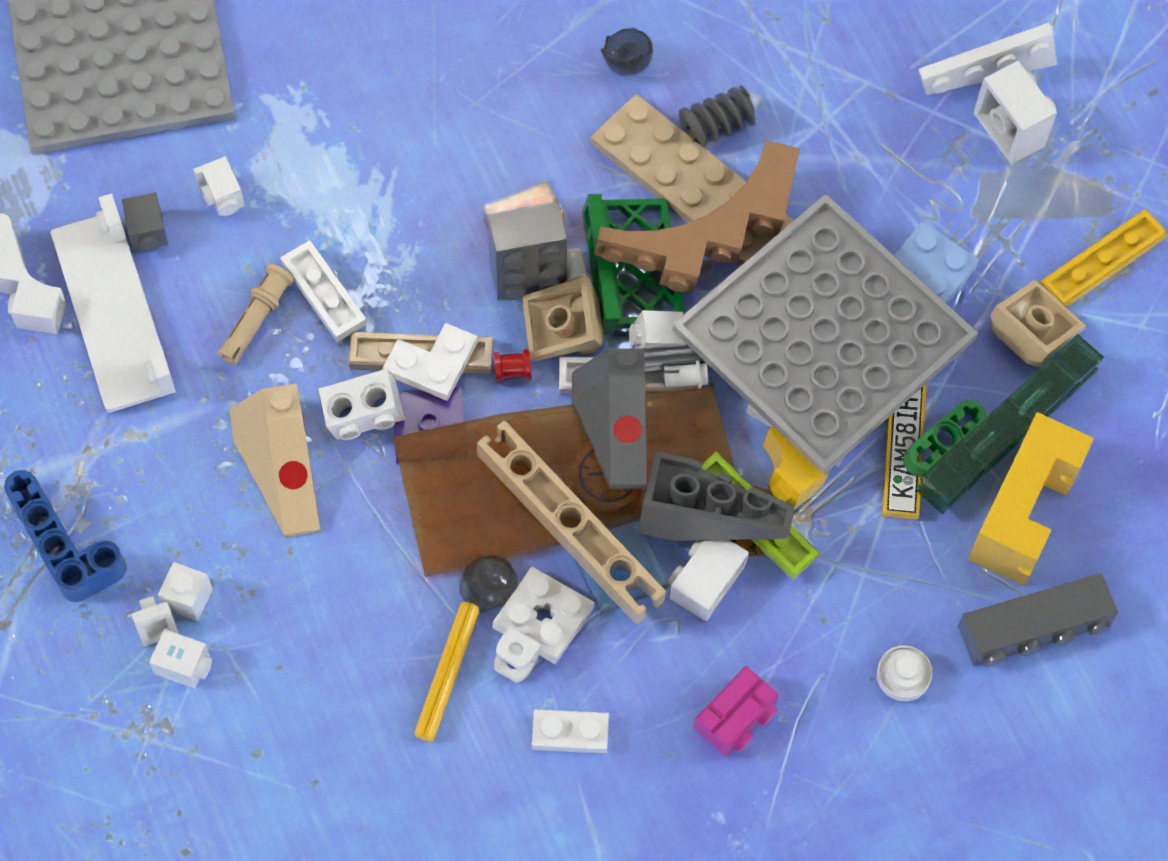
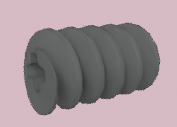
[679,85,756,146]

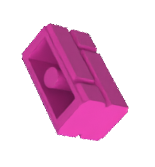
[693,666,779,757]

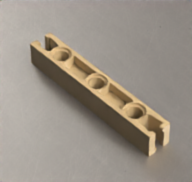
[477,420,666,625]

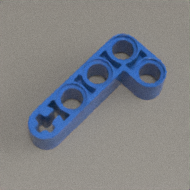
[4,470,126,602]

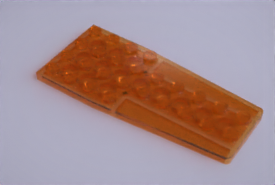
[393,387,735,577]

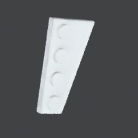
[919,23,1057,95]

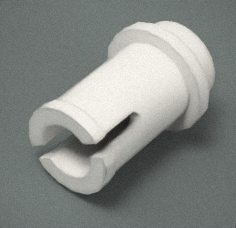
[565,248,593,283]
[664,360,708,389]

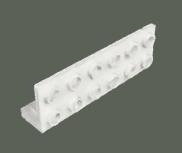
[50,193,176,413]

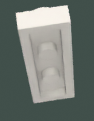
[280,240,367,342]

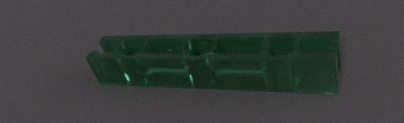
[916,334,1104,515]

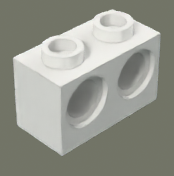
[319,369,405,440]

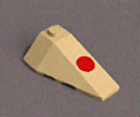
[229,383,321,538]

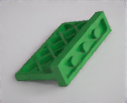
[582,194,685,335]

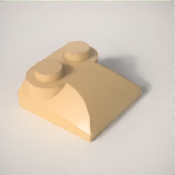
[522,276,604,361]
[990,279,1086,366]

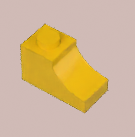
[762,426,830,510]

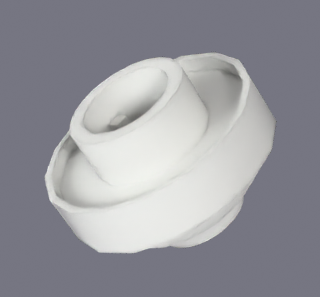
[877,645,932,702]

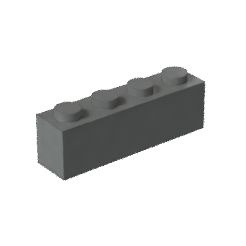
[958,573,1118,667]

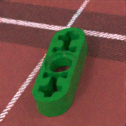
[903,400,987,477]

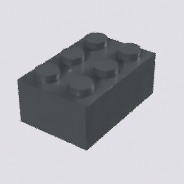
[488,201,567,300]

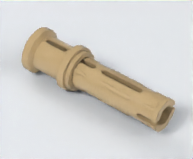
[217,263,295,365]

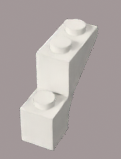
[0,213,67,335]

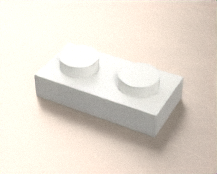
[532,709,609,754]

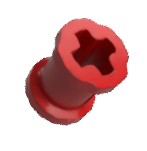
[493,349,532,384]

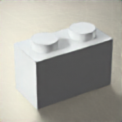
[668,540,749,622]

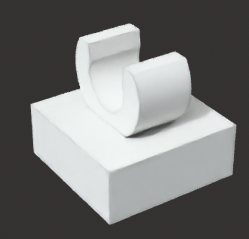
[132,596,179,647]

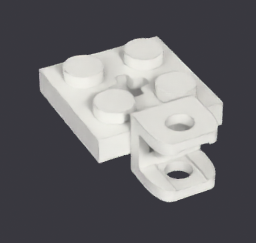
[492,567,595,683]

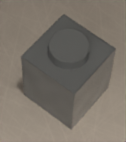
[122,192,168,252]

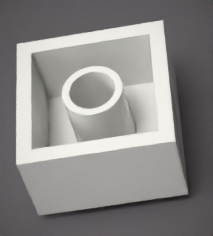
[974,61,1057,165]

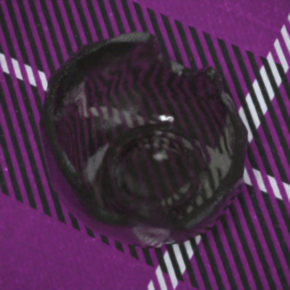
[601,28,654,76]
[459,555,518,613]

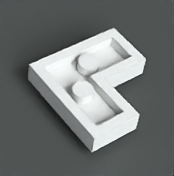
[382,323,478,401]

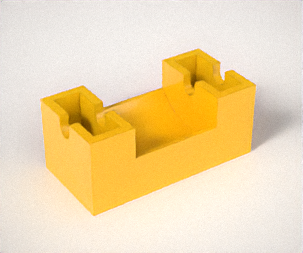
[968,412,1094,587]

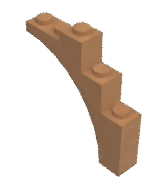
[594,140,800,293]

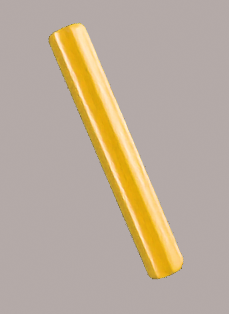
[415,602,479,742]

